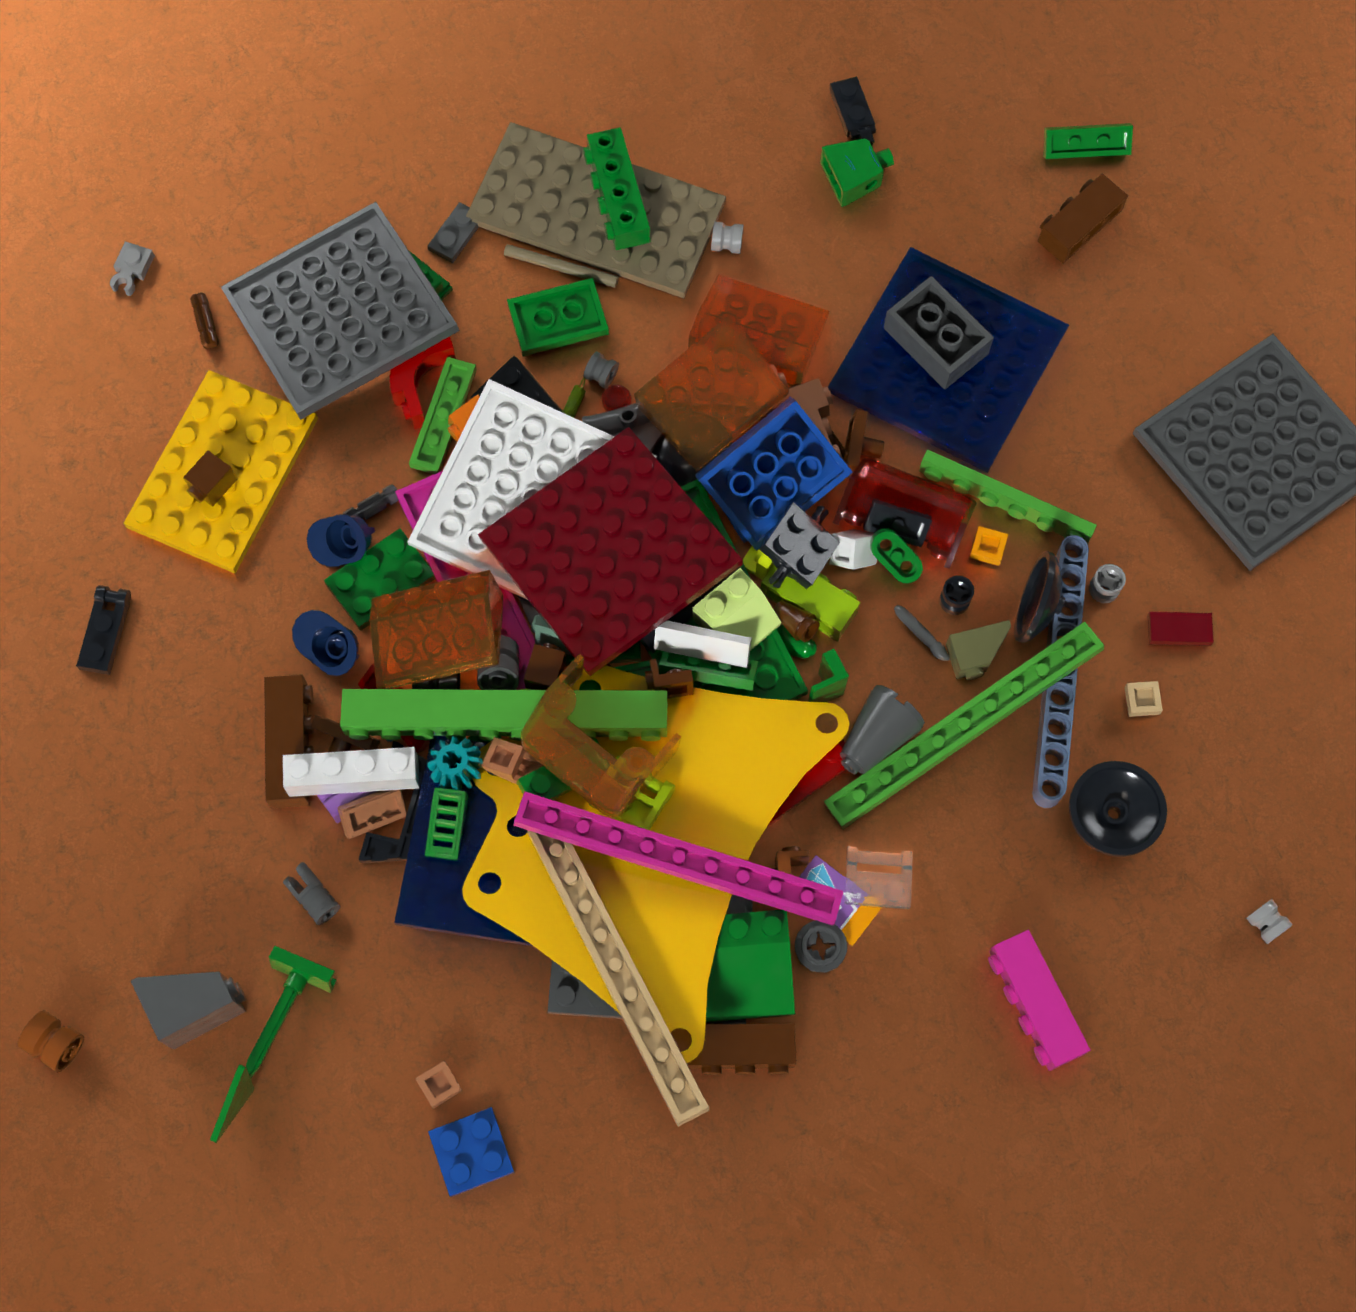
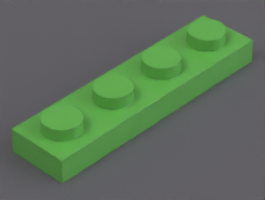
[409,357,477,474]

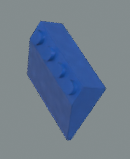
[695,396,853,551]

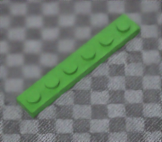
[919,449,1097,544]

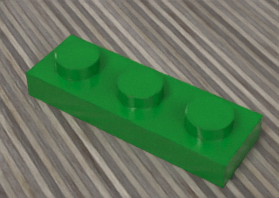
[1043,123,1133,159]
[659,651,758,691]

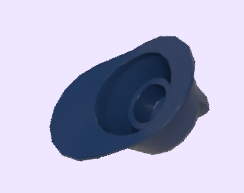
[307,514,375,567]
[292,610,360,676]

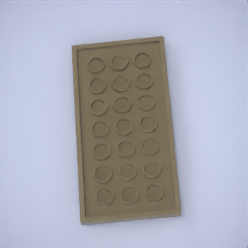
[466,122,726,298]

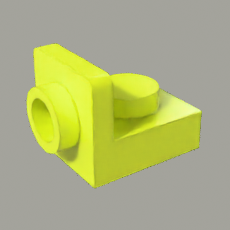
[743,546,773,580]

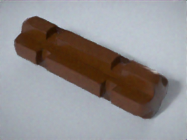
[190,293,219,349]

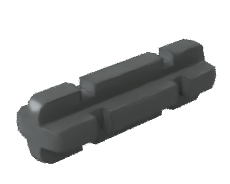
[343,484,398,520]

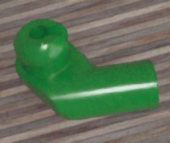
[777,624,817,659]

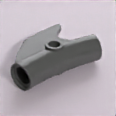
[582,390,675,453]

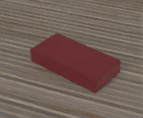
[1147,612,1214,646]

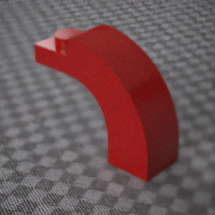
[389,336,456,429]

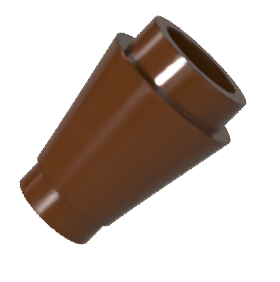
[773,600,820,642]

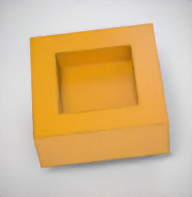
[969,526,1008,566]

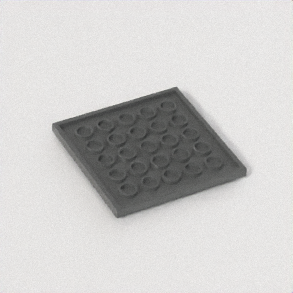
[221,202,460,420]
[1133,334,1356,571]

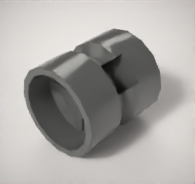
[477,635,519,690]

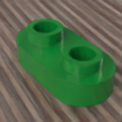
[870,529,923,583]

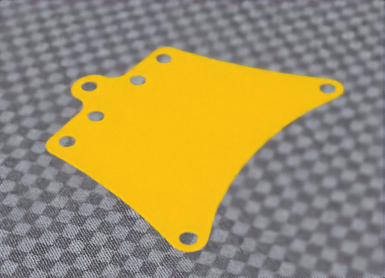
[462,665,850,1063]

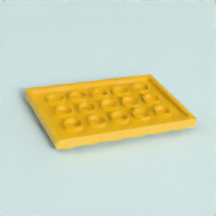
[123,370,318,574]

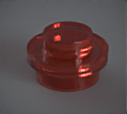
[602,385,632,412]

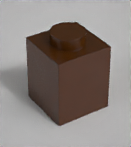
[183,450,237,506]
[524,643,567,690]

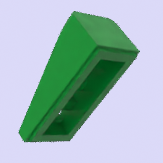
[425,788,469,861]

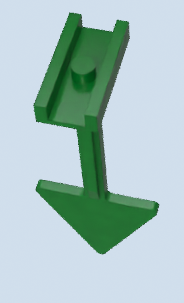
[210,946,337,1143]

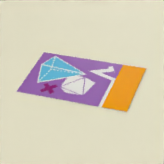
[799,855,883,946]

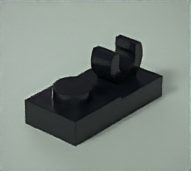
[863,499,932,547]

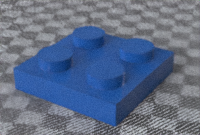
[428,1107,515,1197]

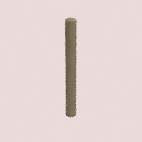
[504,244,619,288]

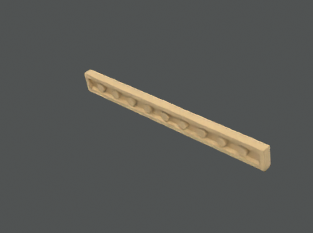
[527,830,709,1127]

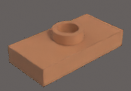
[337,790,407,839]

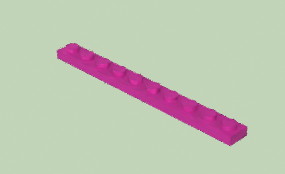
[514,791,844,925]

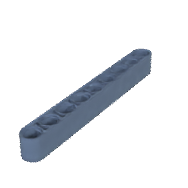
[1032,535,1089,808]

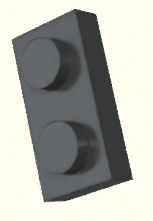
[428,202,479,263]

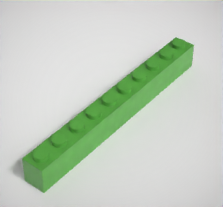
[340,689,668,741]

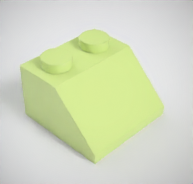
[692,568,782,651]

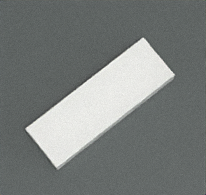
[654,620,752,668]

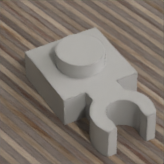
[110,241,155,296]

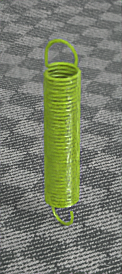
[563,378,586,418]

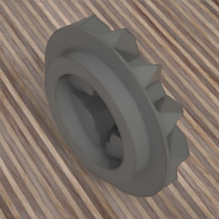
[795,920,847,973]

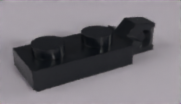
[829,76,876,148]

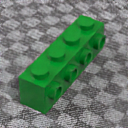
[583,127,650,250]

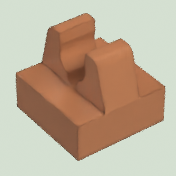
[415,1060,462,1109]

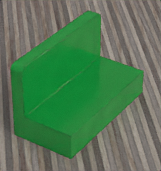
[808,649,849,702]

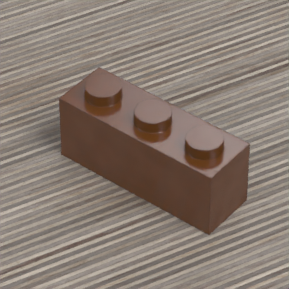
[1038,173,1128,264]

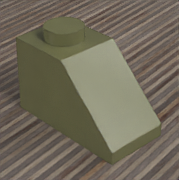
[946,620,1011,680]

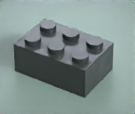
[883,276,994,389]

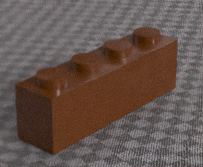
[264,675,314,808]
[671,1023,796,1075]

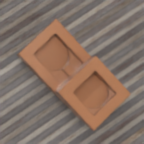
[481,738,554,784]

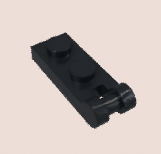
[76,585,131,675]

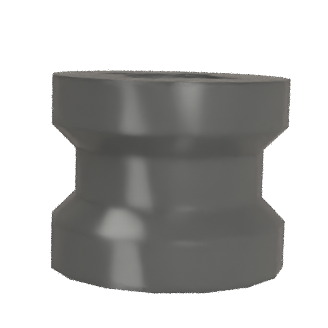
[583,351,619,389]

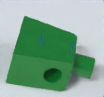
[820,139,894,207]

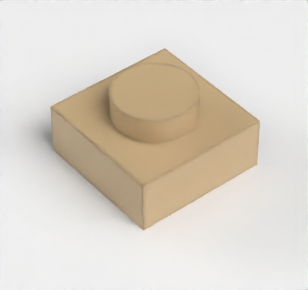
[1124,681,1163,717]

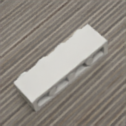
[283,747,419,797]

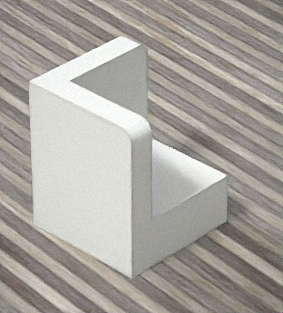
[829,529,877,570]

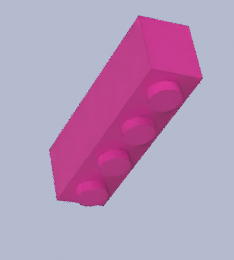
[988,929,1091,1071]

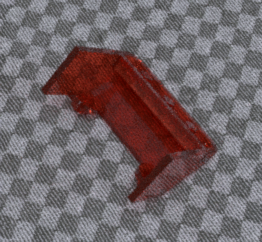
[833,458,977,569]

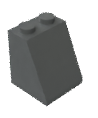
[131,972,246,1050]

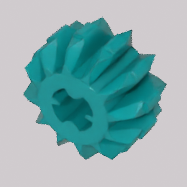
[427,736,483,790]

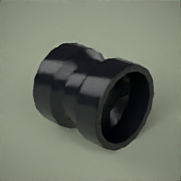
[939,576,974,615]

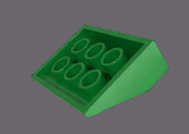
[706,910,795,1023]

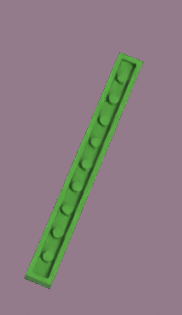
[824,622,1105,829]

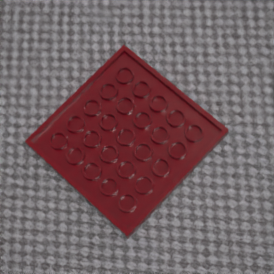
[478,427,743,676]

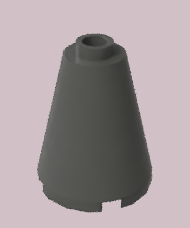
[840,685,925,775]

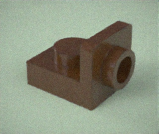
[645,659,694,699]

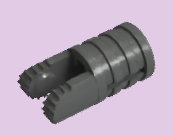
[283,862,340,925]

